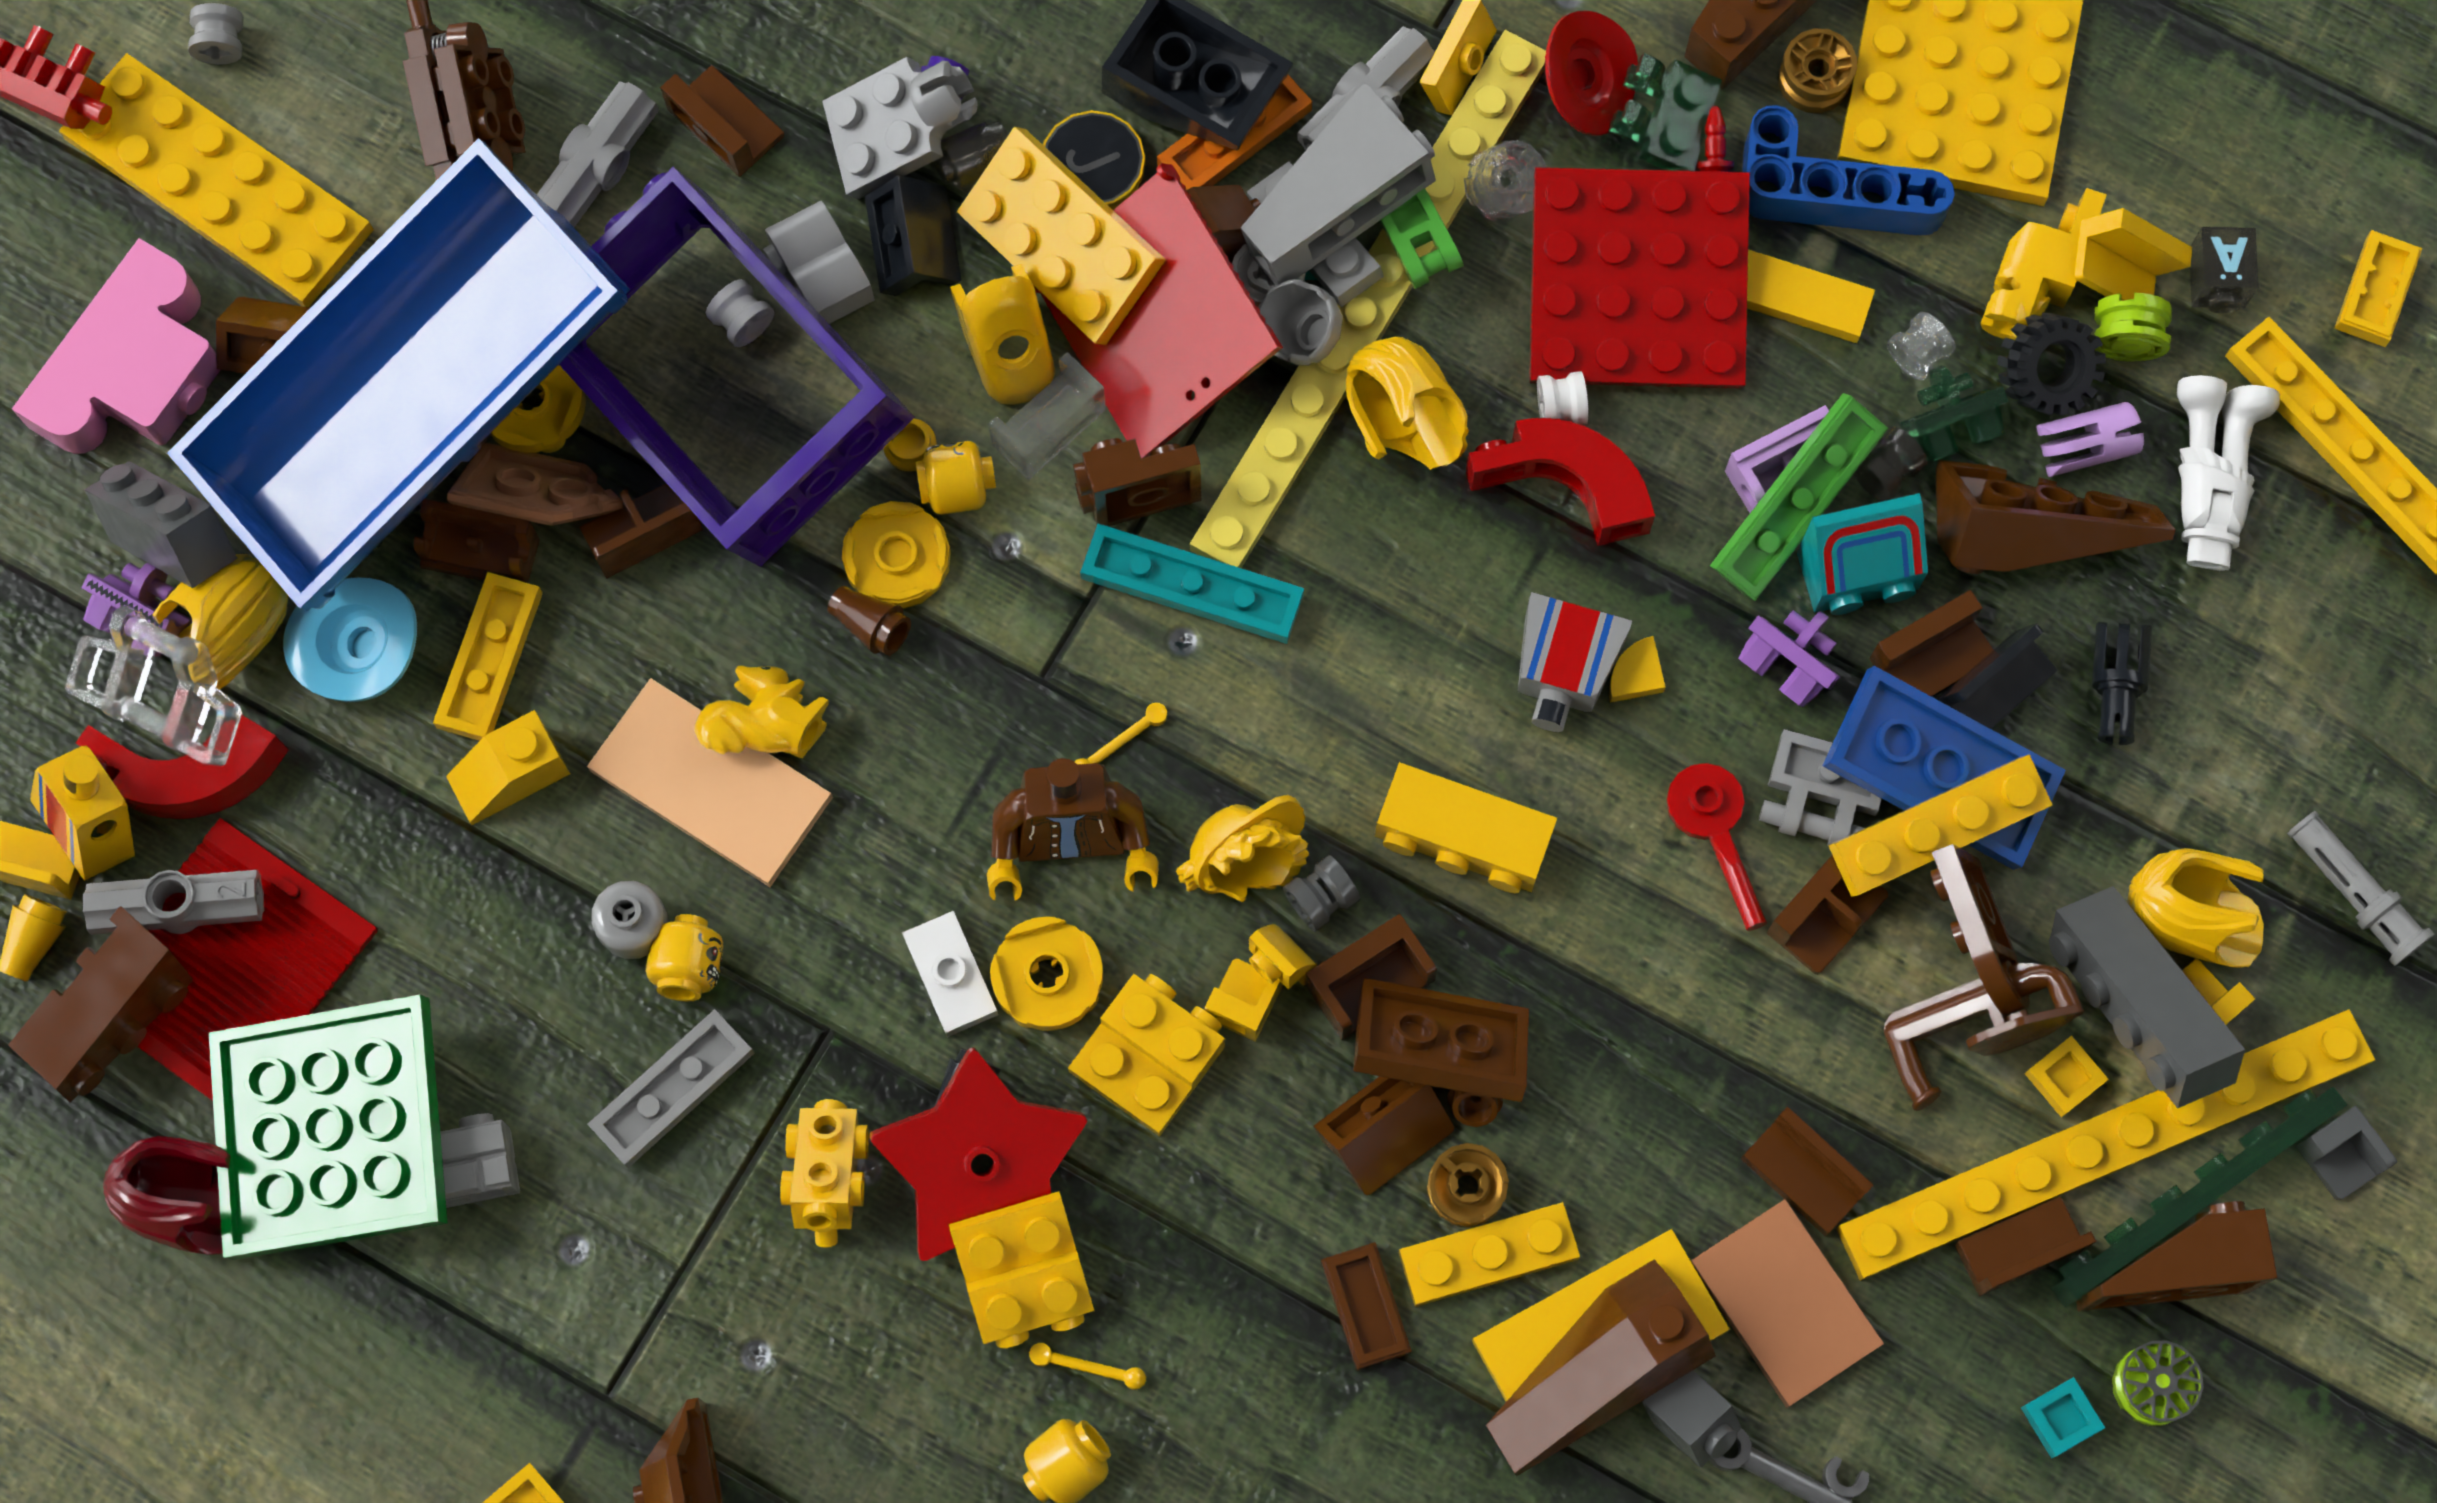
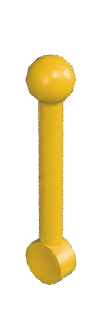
[1075,702,1167,765]
[1029,1343,1146,1390]

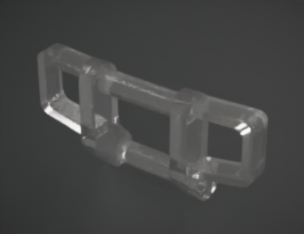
[65,606,242,766]

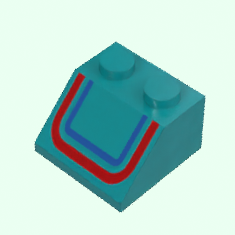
[1797,493,1928,615]

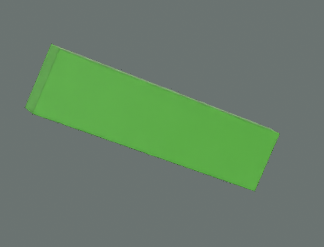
[1710,393,1889,601]

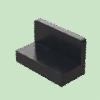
[864,175,961,296]
[1937,623,2057,729]

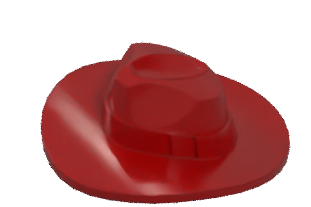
[1545,11,1638,136]

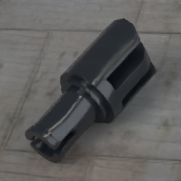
[2092,622,2152,745]

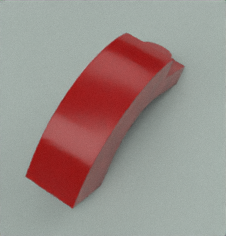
[1466,418,1655,546]
[75,708,289,819]

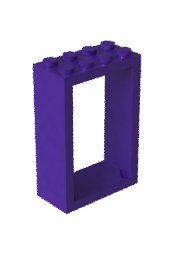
[559,166,915,567]

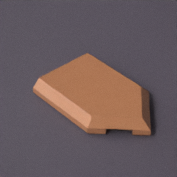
[447,443,623,526]

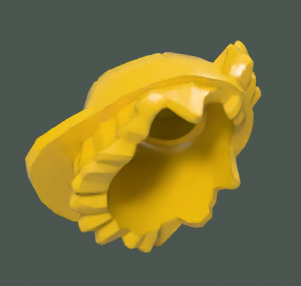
[1176,795,1309,902]

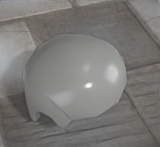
[1258,279,1343,366]

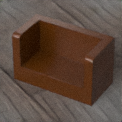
[1305,914,1437,1040]

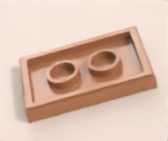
[1691,1199,1884,1408]

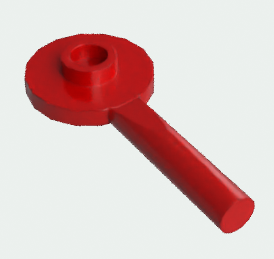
[1666,763,1767,931]

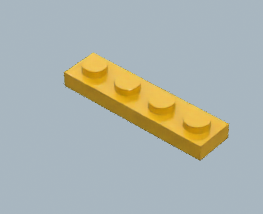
[1828,754,2052,897]

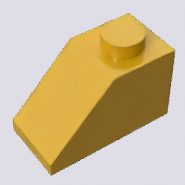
[446,710,570,825]

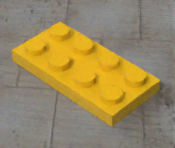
[957,126,1166,345]

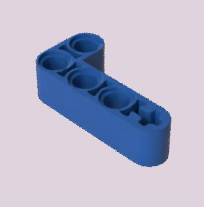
[1742,105,1955,235]

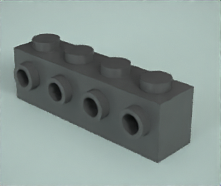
[2049,886,2245,1109]

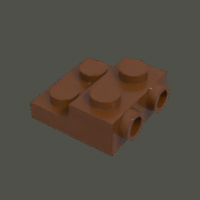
[1073,438,1202,526]

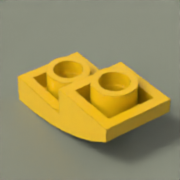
[1249,924,1318,989]

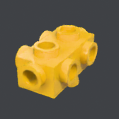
[780,1099,869,1248]

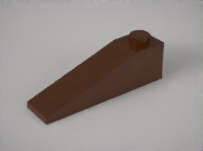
[1936,460,2176,574]
[1486,1259,1716,1477]

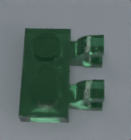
[1608,53,1722,171]

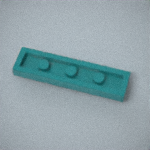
[1080,523,1304,644]

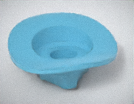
[283,577,417,702]

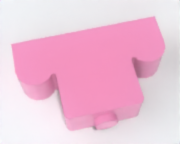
[12,238,220,454]

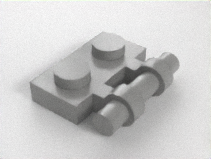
[1759,729,1882,846]

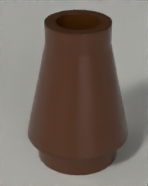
[827,585,911,655]

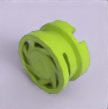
[2094,293,2172,362]

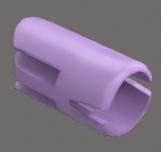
[2036,402,2144,477]

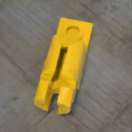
[1981,188,2107,340]

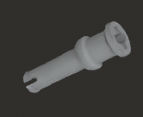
[2287,811,2435,966]

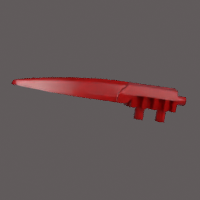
[0,25,112,129]

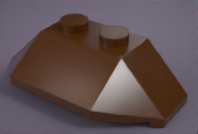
[633,1398,723,1503]

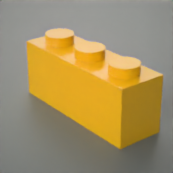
[1375,762,1557,893]

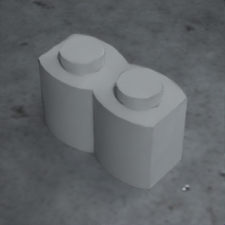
[762,201,875,324]

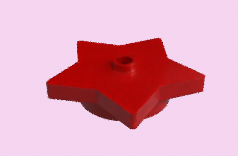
[869,1048,1087,1261]

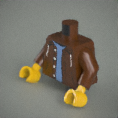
[987,758,1159,900]

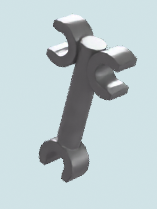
[1709,1428,1869,1503]

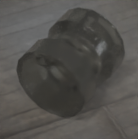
[1853,426,1928,501]

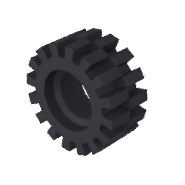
[1997,313,2106,415]

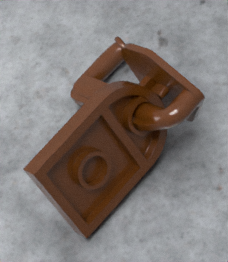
[1884,844,2084,1111]

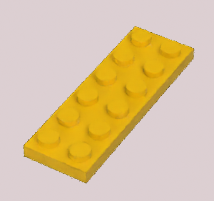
[59,53,374,307]

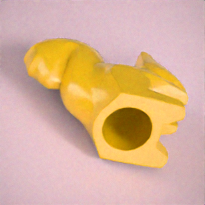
[694,665,829,758]

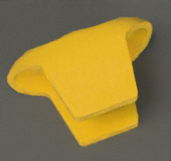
[950,264,1055,405]

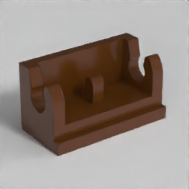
[414,499,540,583]

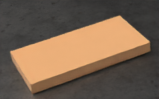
[587,678,833,887]

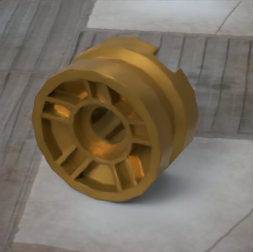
[1778,28,1857,113]
[1427,1143,1509,1227]

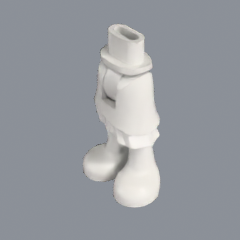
[2177,375,2280,571]

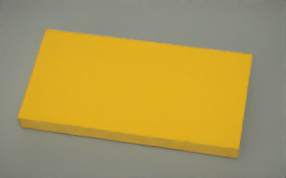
[1472,1229,1730,1401]

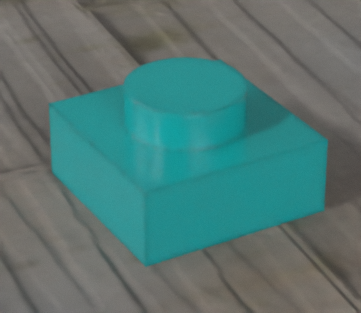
[2021,1377,2105,1459]

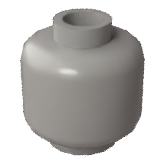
[591,881,669,959]

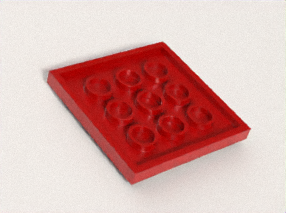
[1529,167,1750,388]

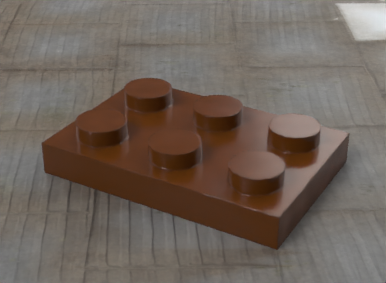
[1353,978,1529,1102]

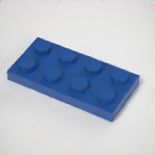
[1822,666,2066,870]

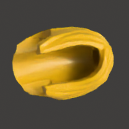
[1346,337,1469,470]
[152,554,288,695]
[2127,848,2264,968]

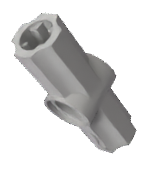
[1298,26,1435,150]
[537,81,659,227]
[83,870,264,935]

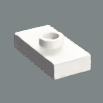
[902,911,998,1037]

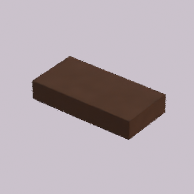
[1321,1242,1412,1371]

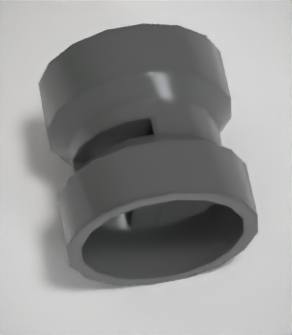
[1283,855,1361,932]

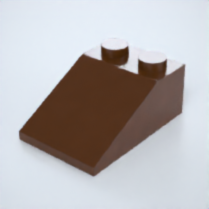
[2076,1201,2277,1312]

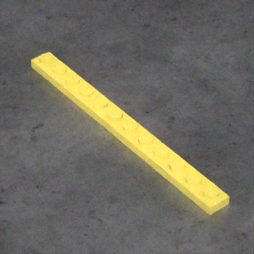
[1190,30,1546,568]

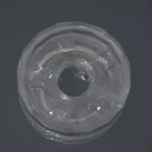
[1464,140,1547,221]

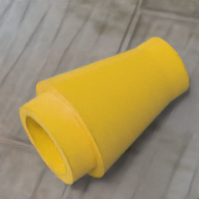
[0,894,66,982]

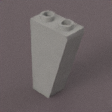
[1241,83,1436,286]

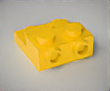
[1068,973,1225,1137]
[949,1191,1094,1348]

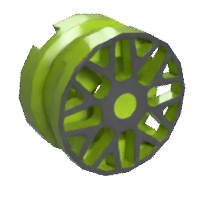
[2112,1341,2204,1426]

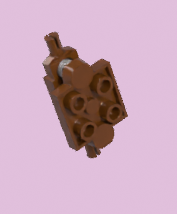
[403,0,526,181]

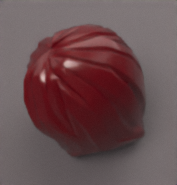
[103,1136,231,1255]

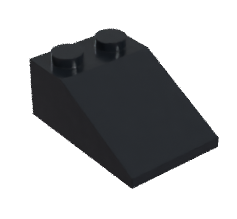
[1102,0,1293,151]

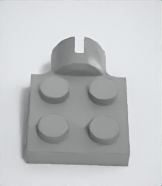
[822,57,978,199]

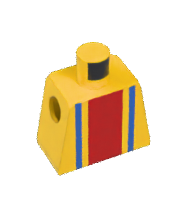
[30,746,135,881]

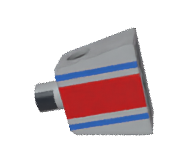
[1518,592,1632,732]

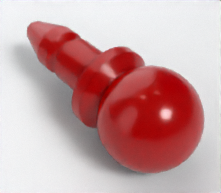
[1697,106,1734,172]

